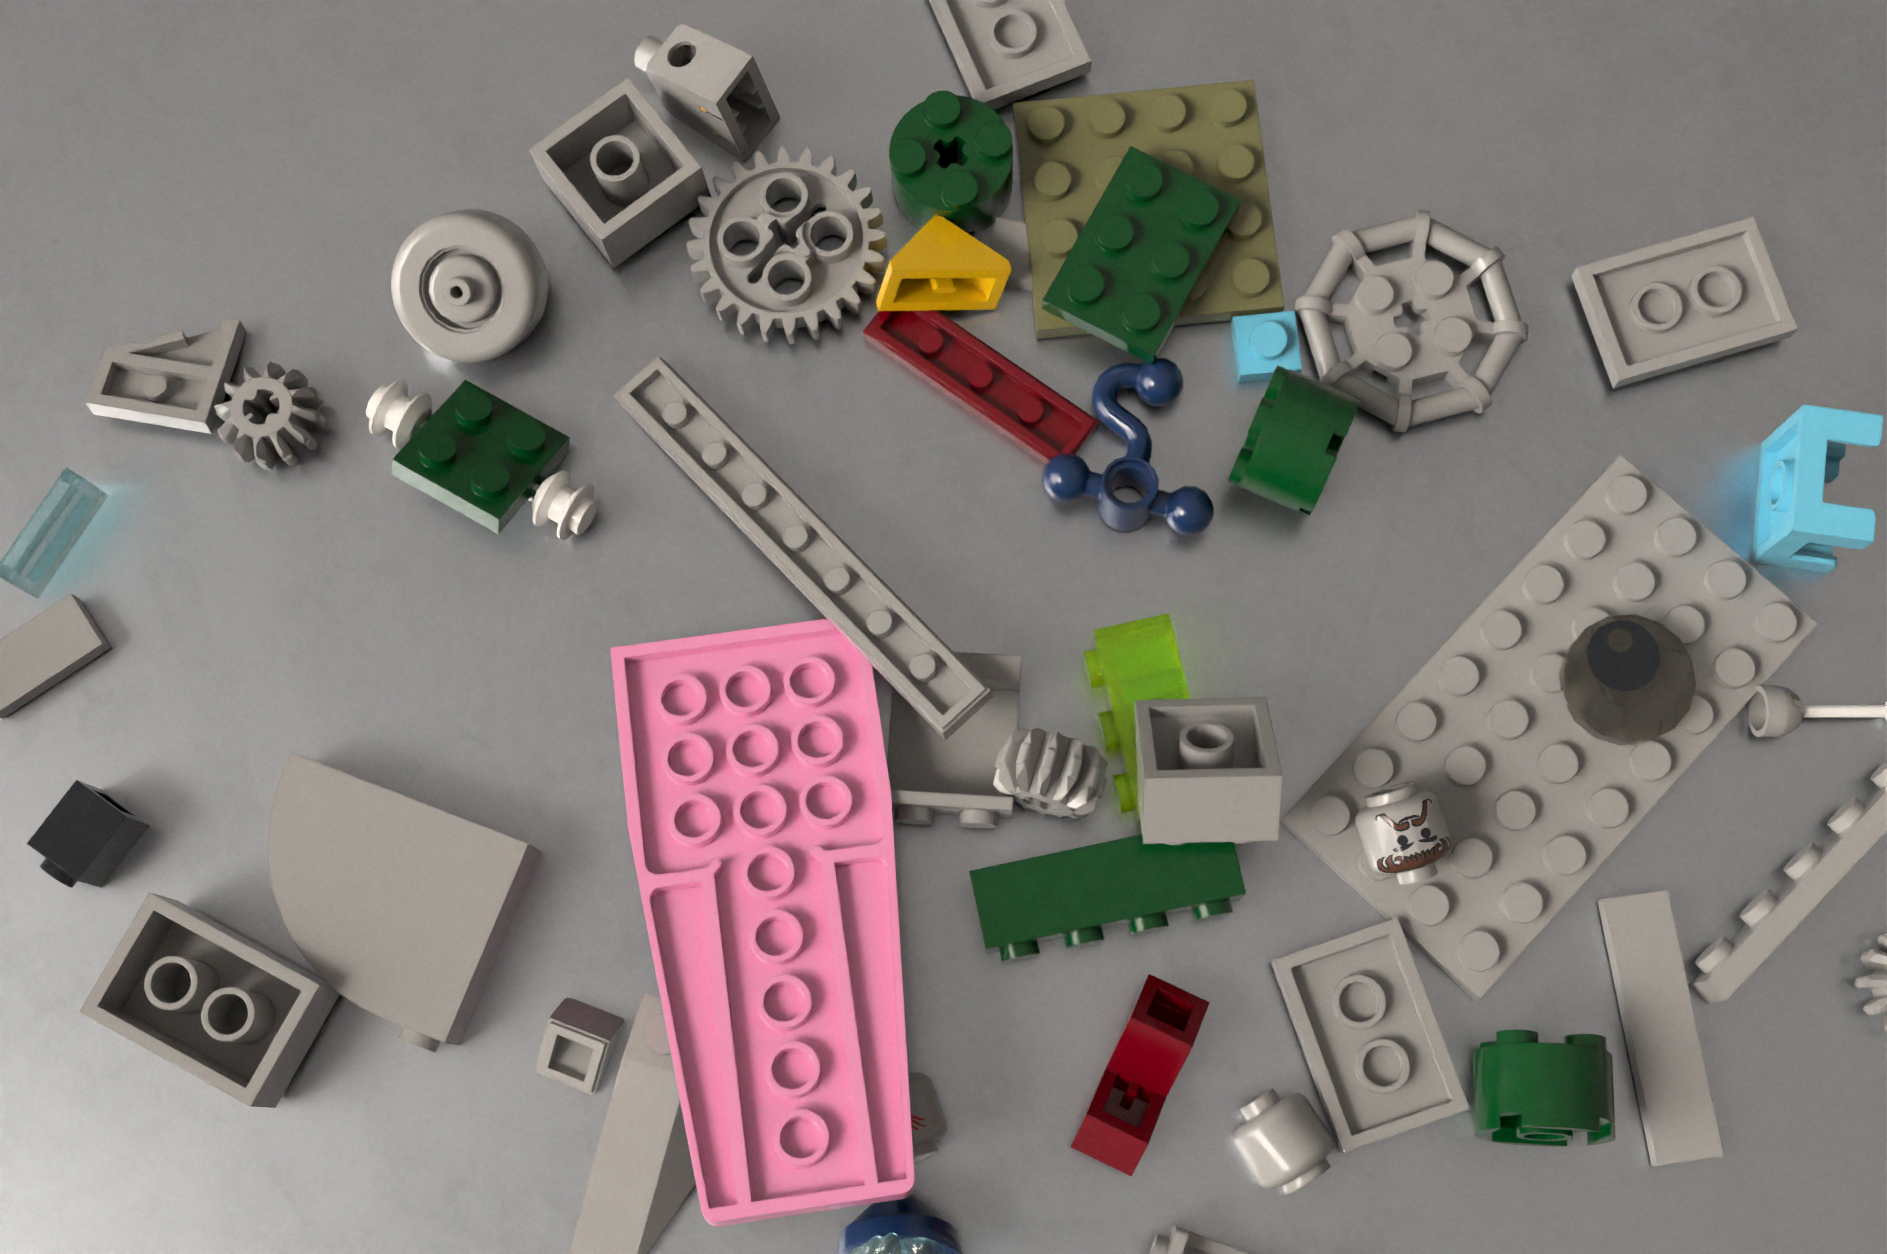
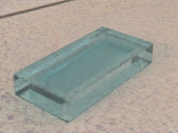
[0,468,109,599]

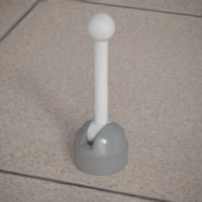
[1747,685,1887,737]

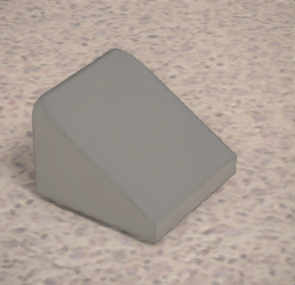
[534,998,624,1096]

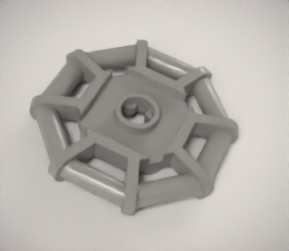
[1294,210,1529,433]

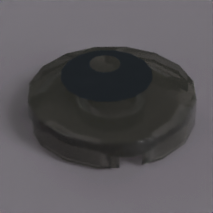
[1559,614,1696,746]

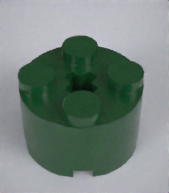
[889,91,1013,234]
[1228,365,1361,515]
[1473,1029,1616,1147]

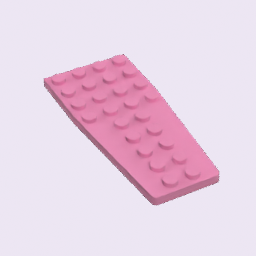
[610,619,915,1227]

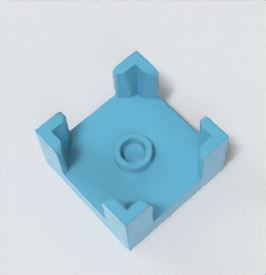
[1751,404,1883,574]

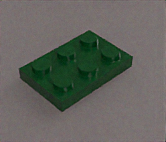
[1042,146,1241,365]

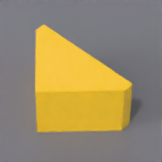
[876,215,1011,311]

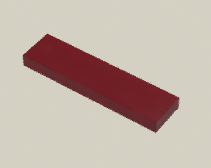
[863,310,1100,464]

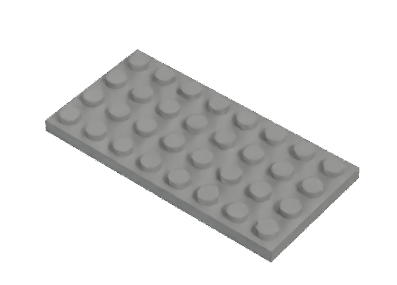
[1280,454,1818,1001]

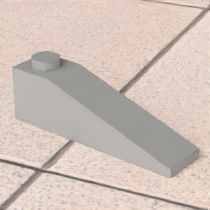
[569,992,696,1254]

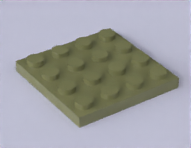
[1013,80,1285,339]

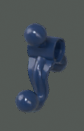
[1042,358,1214,535]

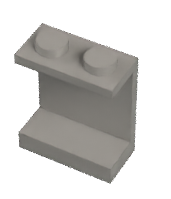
[887,652,1021,829]

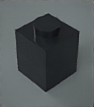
[27,780,150,888]

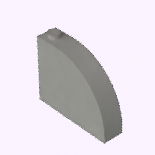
[268,752,541,1052]

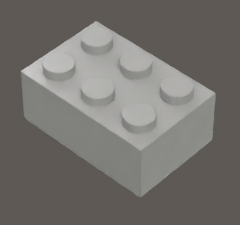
[79,892,340,1108]

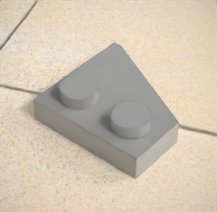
[85,318,247,434]

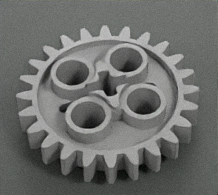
[686,147,887,344]

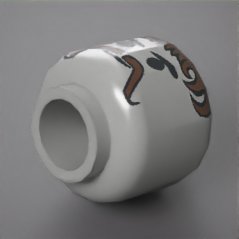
[1356,782,1453,885]

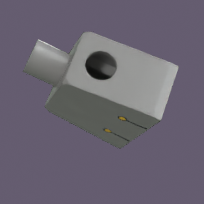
[634,23,780,163]

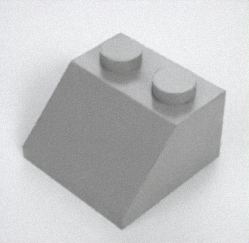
[1135,697,1283,845]

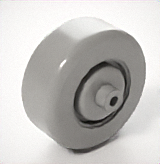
[391,209,548,363]

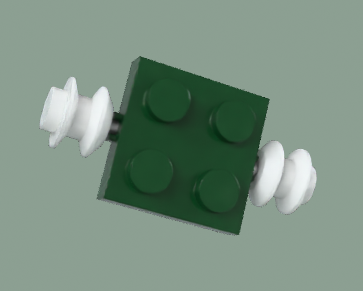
[366,380,598,540]

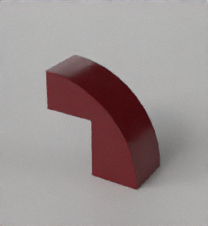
[1071,974,1210,1177]

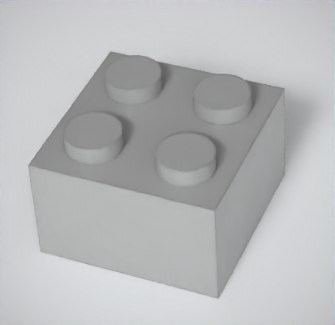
[529,78,711,268]

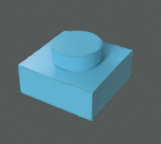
[1231,311,1302,383]

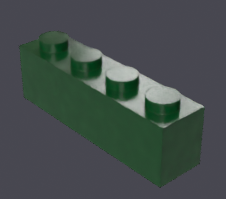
[969,834,1246,962]

